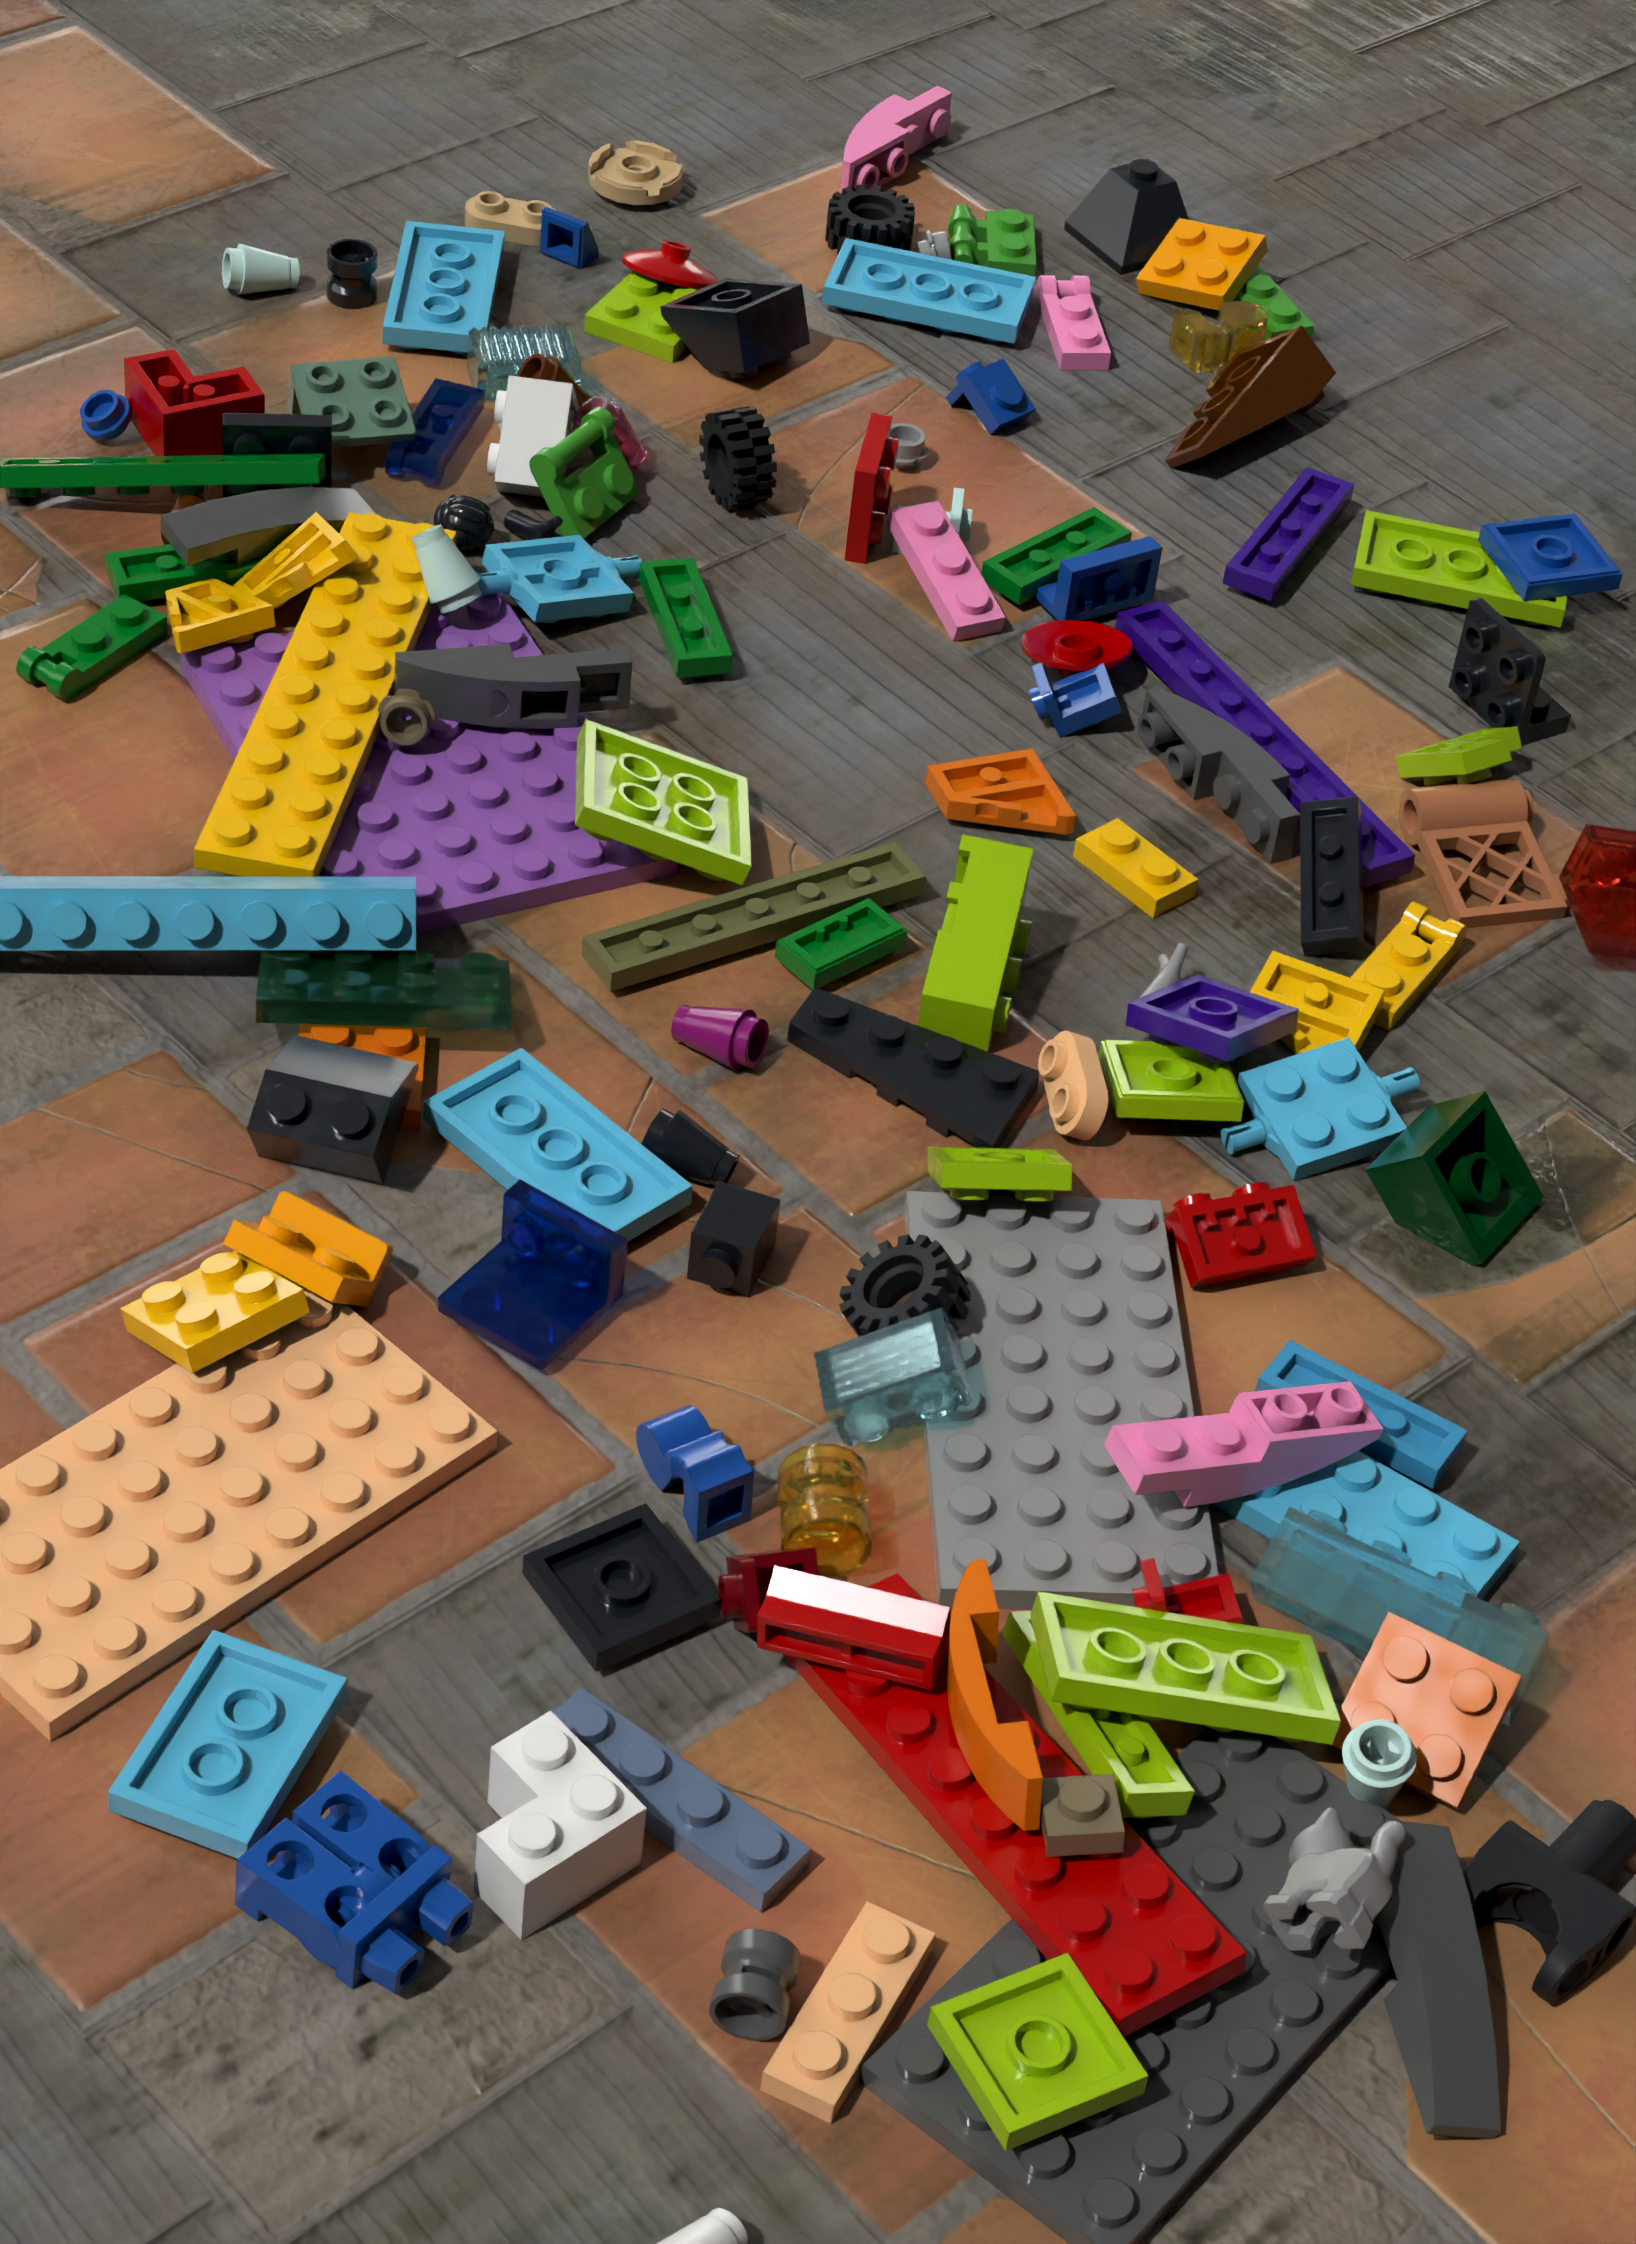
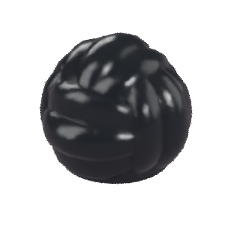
[434,495,494,552]

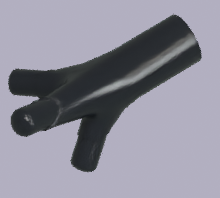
[504,509,563,540]

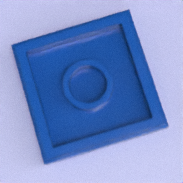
[1478,513,1623,601]

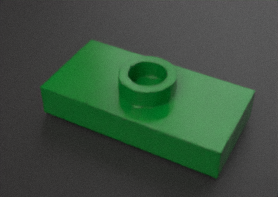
[775,898,908,990]

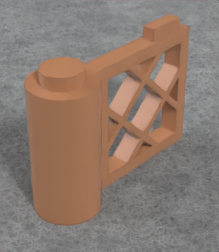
[1399,779,1573,928]

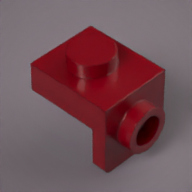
[718,1546,819,1633]

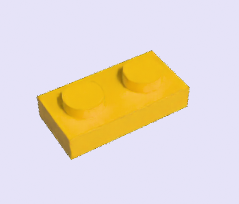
[1073,818,1198,919]

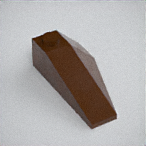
[1165,325,1336,469]

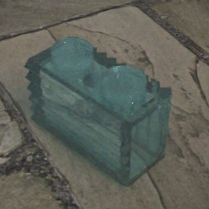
[467,323,581,402]
[813,1307,973,1447]

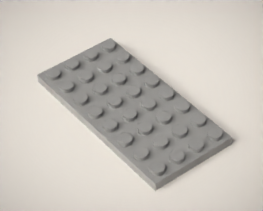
[904,1191,1219,1610]

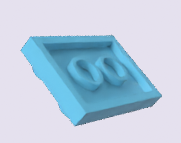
[108,1630,348,1859]

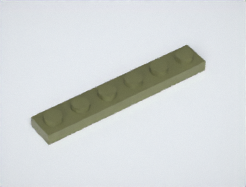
[581,842,926,992]

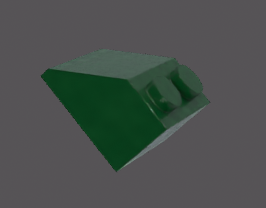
[1365,1091,1544,1266]

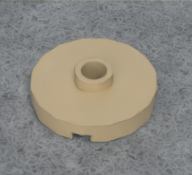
[588,140,684,205]

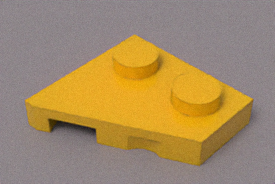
[233,512,359,610]
[165,578,275,654]
[1250,951,1385,1054]

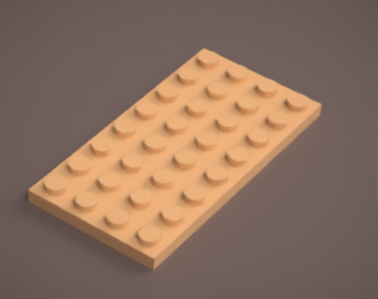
[0,1287,498,1742]

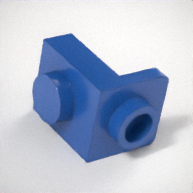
[946,358,1036,435]
[1028,662,1122,738]

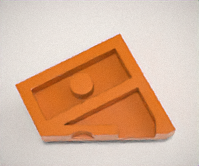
[925,748,1076,835]

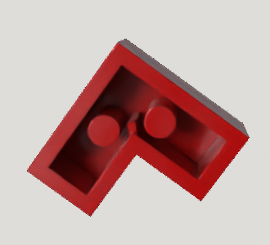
[124,349,265,456]

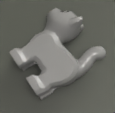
[1263,1807,1406,1951]

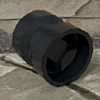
[327,239,378,309]

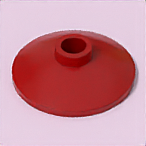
[622,240,719,290]
[1021,620,1132,678]

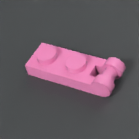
[1036,275,1111,370]

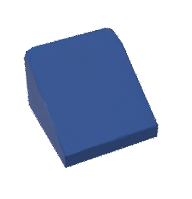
[540,207,599,269]

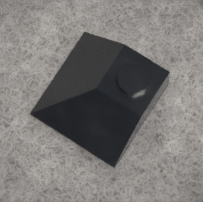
[1064,158,1189,275]

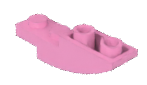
[840,86,952,193]
[1104,1381,1384,1508]

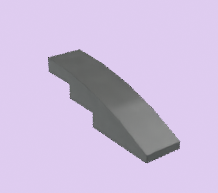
[160,487,375,566]
[1370,1819,1501,2139]

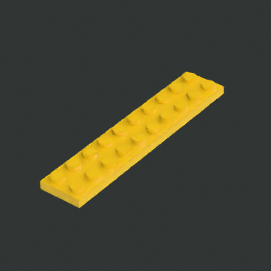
[194,512,457,877]

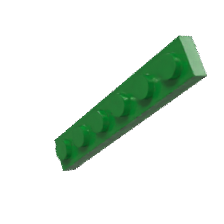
[0,454,326,497]

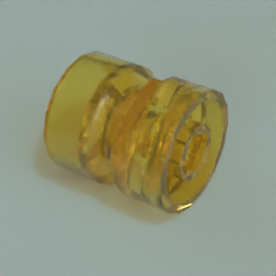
[777,1443,872,1578]

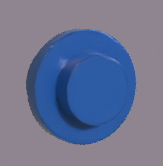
[80,389,133,440]

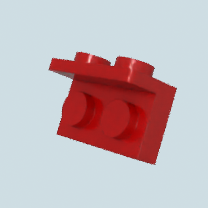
[1163,1182,1317,1288]

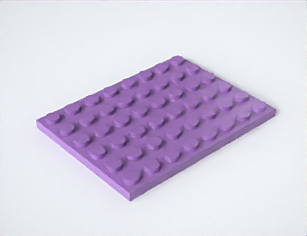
[181,593,679,951]

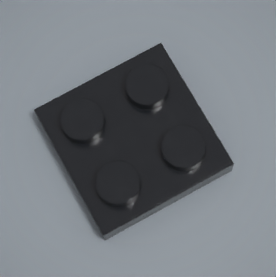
[522,1503,721,1672]

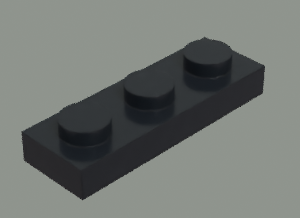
[1300,796,1364,956]

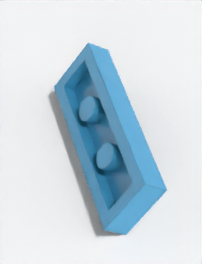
[1255,1340,1468,1489]

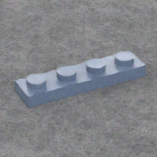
[553,1687,811,1913]

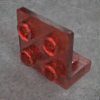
[1559,824,1636,960]

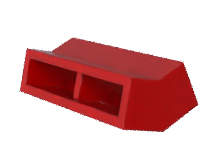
[757,1565,952,1690]

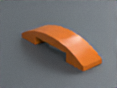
[947,1559,1043,1831]

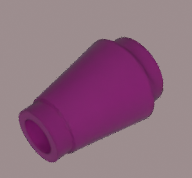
[671,1005,769,1070]

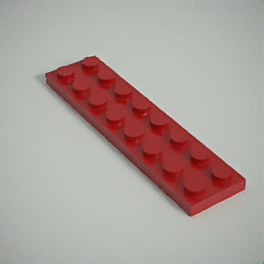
[783,1573,1247,2037]

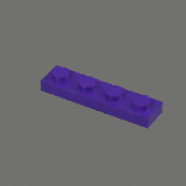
[1223,467,1355,601]

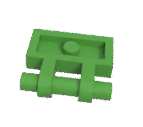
[948,204,1036,277]

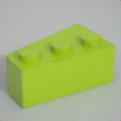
[917,834,1034,1052]

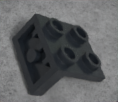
[222,413,332,498]
[1448,597,1571,746]

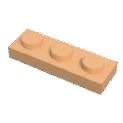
[760,1901,936,2124]

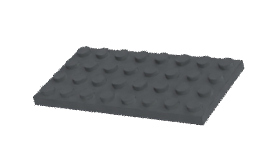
[860,1727,1468,2244]

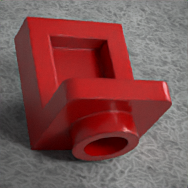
[1132,1558,1243,1624]

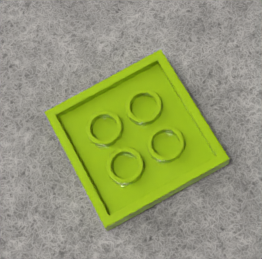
[575,719,752,885]

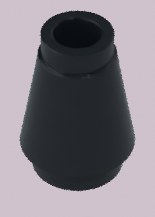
[641,1108,740,1186]

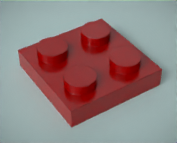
[844,412,899,564]

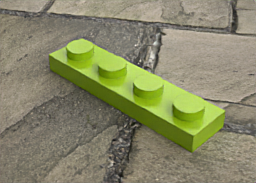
[1002,1611,1195,1819]

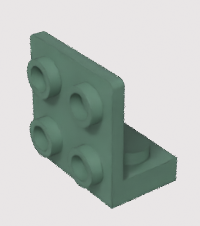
[288,356,415,448]

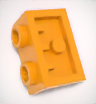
[223,1191,393,1307]

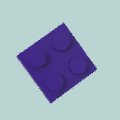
[1126,974,1299,1063]

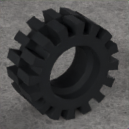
[825,185,915,255]
[699,406,777,509]
[839,1234,971,1362]

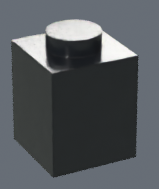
[687,1181,780,1298]

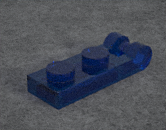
[385,378,485,486]

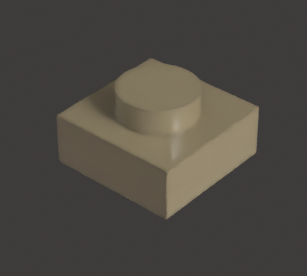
[1040,1774,1125,1857]

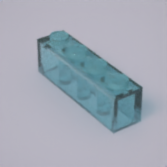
[1250,1507,1549,1726]

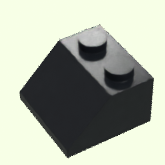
[660,278,810,378]
[247,1035,419,1185]

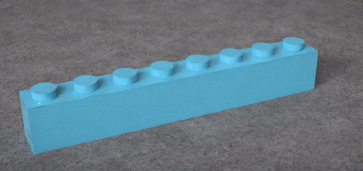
[0,876,416,951]

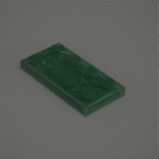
[256,950,511,1030]

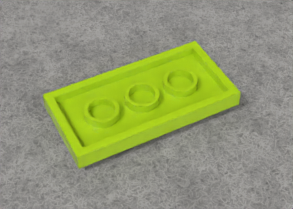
[1350,510,1567,628]
[1030,1591,1341,1745]

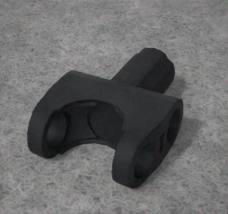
[1463,1800,1636,2004]

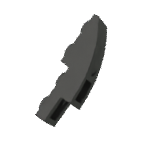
[394,644,633,729]
[1138,687,1300,864]

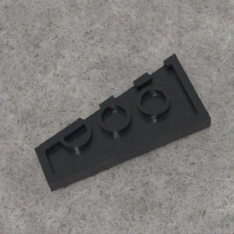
[787,987,1040,1148]

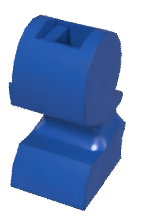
[636,1405,754,1543]

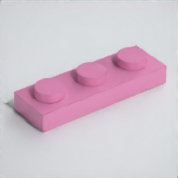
[887,501,1006,642]

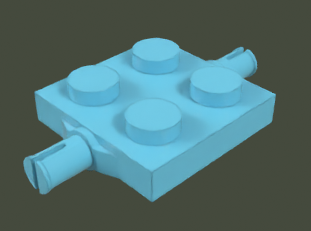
[477,535,642,623]
[1221,1037,1421,1181]

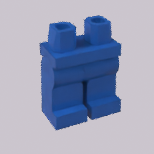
[235,1770,474,1995]

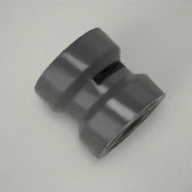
[709,1929,801,2041]

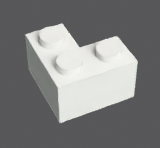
[487,375,579,498]
[474,1711,647,1940]

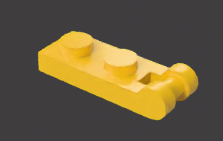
[1350,901,1467,1031]

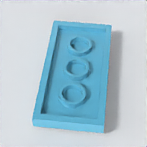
[382,221,505,355]
[822,238,1036,344]
[423,1048,693,1262]
[1210,1451,1520,1640]

